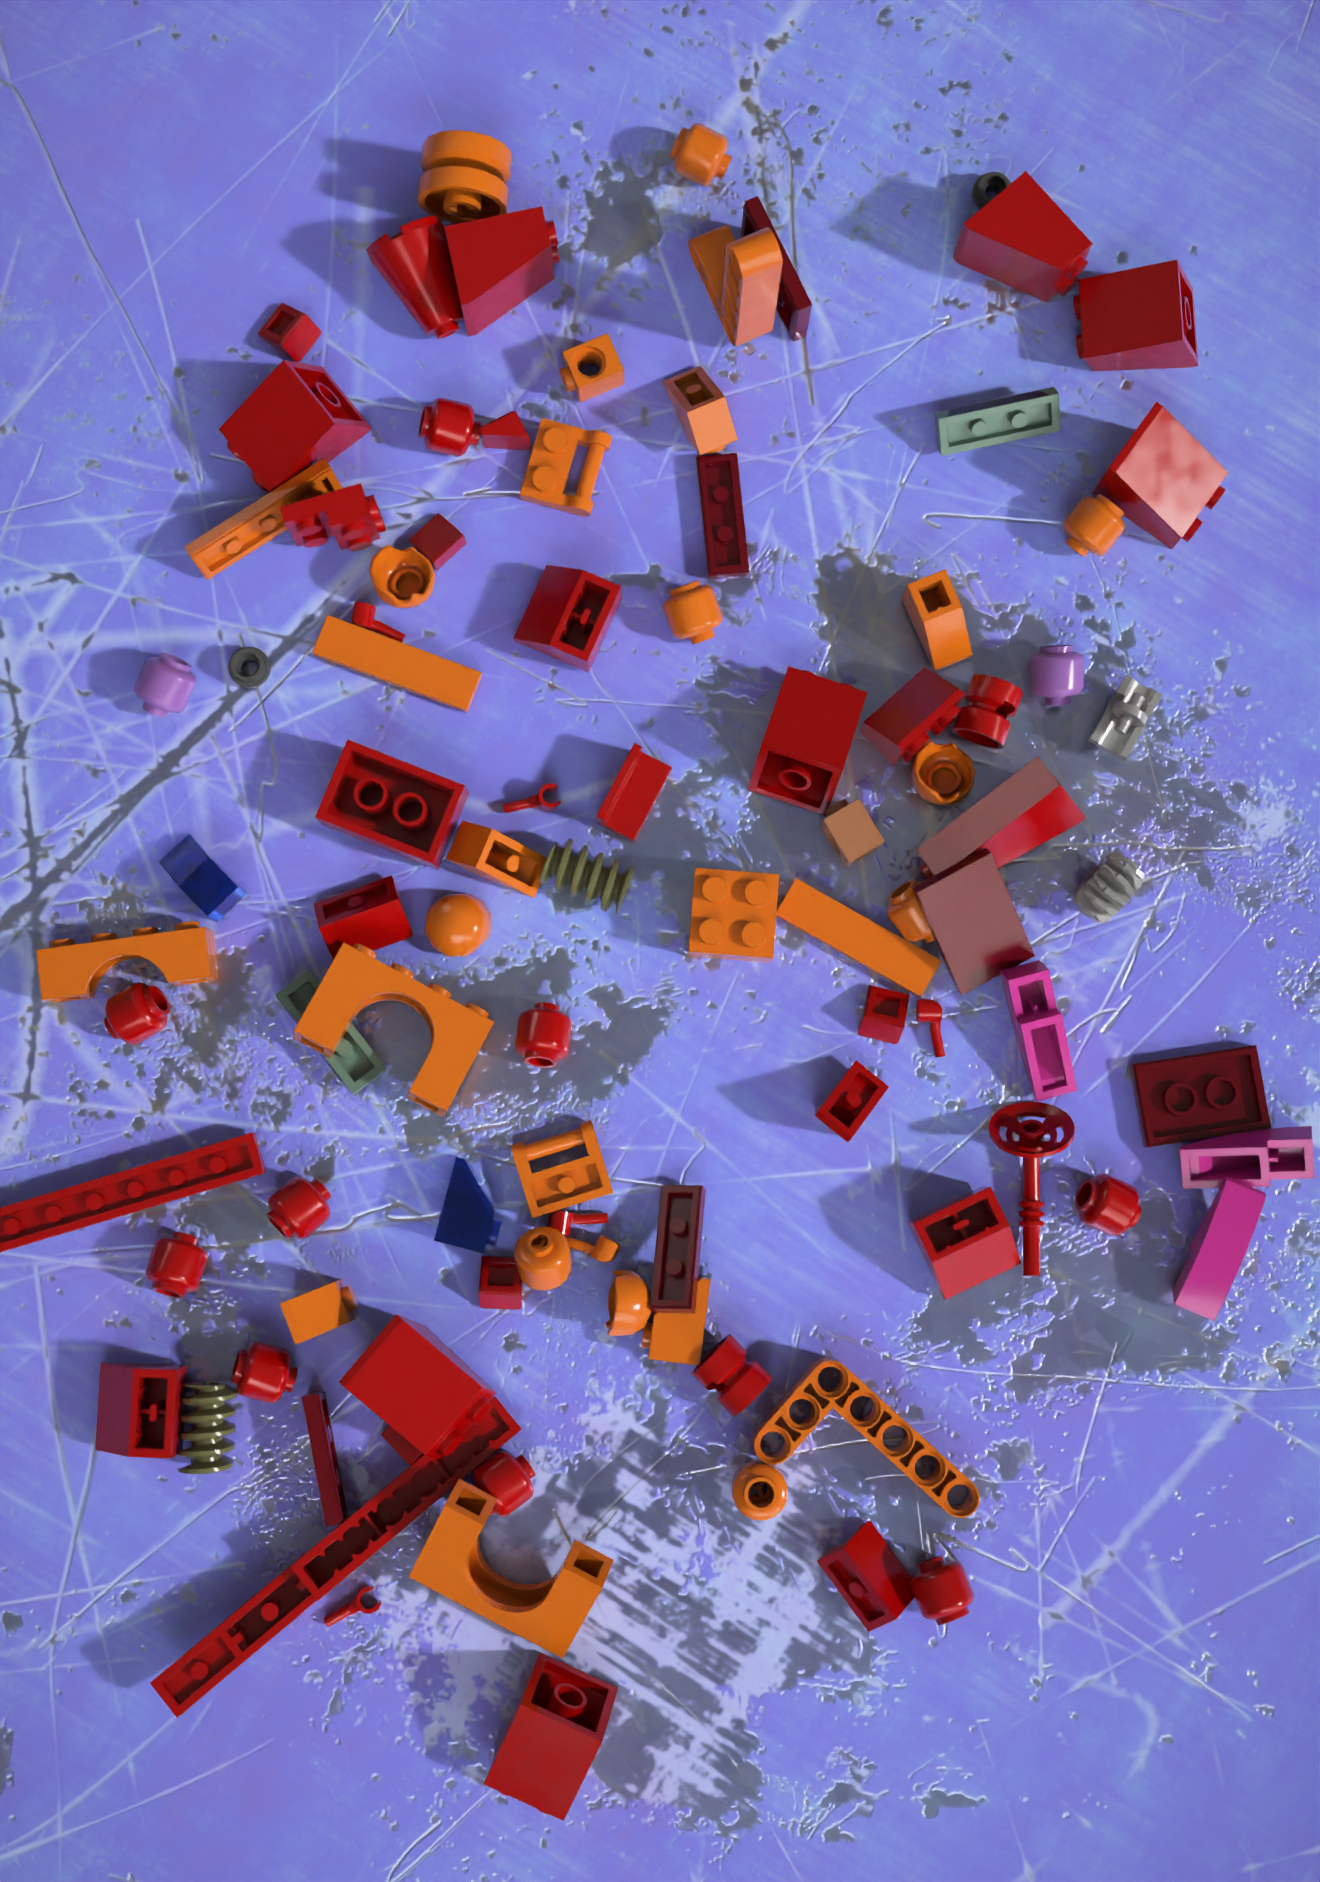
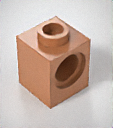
[820,799,885,868]

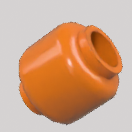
[669,123,732,187]
[1063,494,1125,557]
[663,580,723,645]
[887,879,934,943]
[514,1227,572,1290]
[731,1460,788,1521]

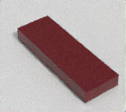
[696,453,749,580]
[650,1185,706,1314]
[302,1389,348,1527]

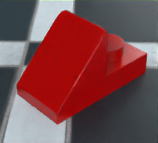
[814,1060,889,1142]

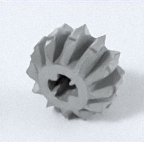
[1073,852,1144,923]

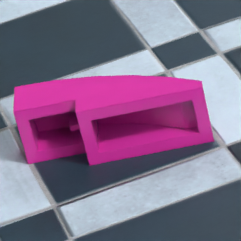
[1000,960,1077,1101]
[1180,1126,1315,1189]
[1172,1177,1266,1321]

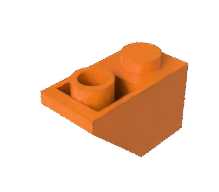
[901,569,973,672]

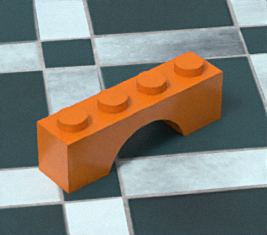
[36,921,219,1003]

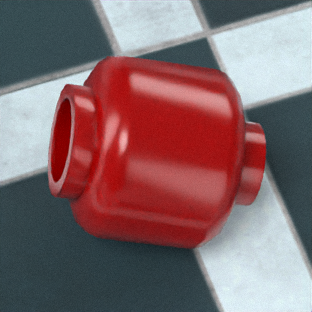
[418,398,481,457]
[104,982,170,1045]
[515,1002,572,1068]
[1075,1174,1142,1236]
[266,1176,331,1240]
[145,1232,208,1298]
[231,1342,298,1403]
[472,1451,535,1517]
[910,1555,974,1625]

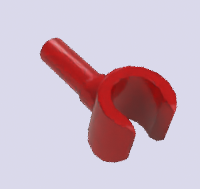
[351,602,406,642]
[502,783,561,813]
[916,999,945,1058]
[547,1210,608,1236]
[324,1585,381,1627]

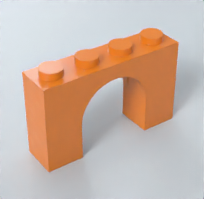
[293,942,494,1118]
[409,1479,614,1659]

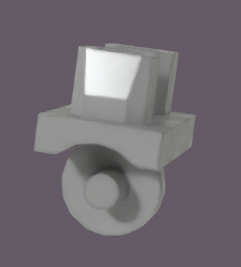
[1088,674,1163,761]

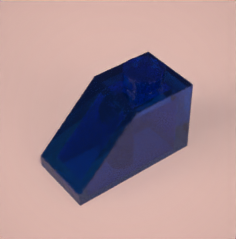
[159,834,247,922]
[434,1157,502,1254]

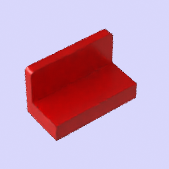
[596,743,672,842]
[313,875,413,960]
[817,1521,915,1632]

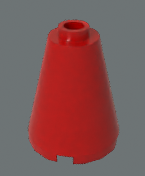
[366,215,464,340]

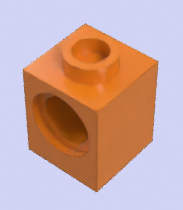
[559,333,624,403]

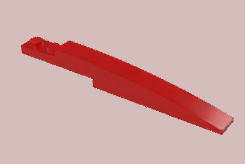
[150,1396,522,1718]

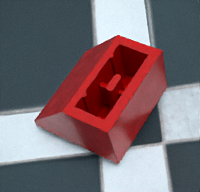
[513,565,622,673]
[859,667,965,766]
[907,1186,1021,1300]
[95,1362,188,1458]

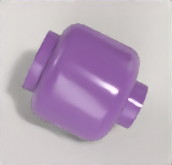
[1030,645,1084,705]
[134,652,197,718]

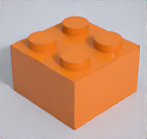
[688,868,779,963]

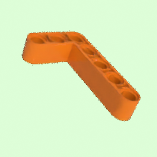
[688,224,783,347]
[752,1357,980,1518]

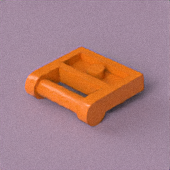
[519,418,613,517]
[511,1120,614,1218]

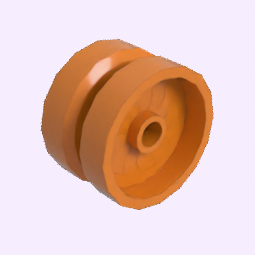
[417,130,512,224]

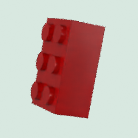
[315,739,469,870]

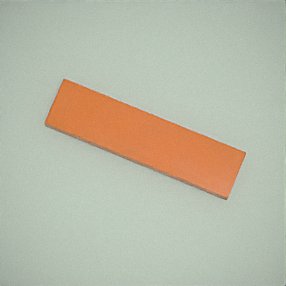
[184,458,343,580]
[312,615,482,713]
[776,878,942,998]

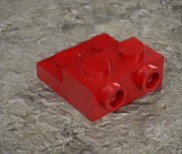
[280,483,386,551]

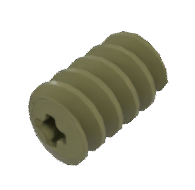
[539,838,634,915]
[178,1381,238,1474]

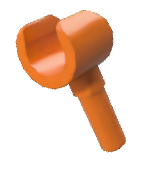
[565,1235,620,1263]

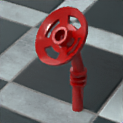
[988,1102,1075,1277]

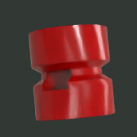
[952,674,1023,749]
[691,1334,773,1417]

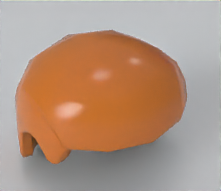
[369,545,436,608]
[911,741,976,805]
[425,893,491,957]
[606,1270,652,1336]

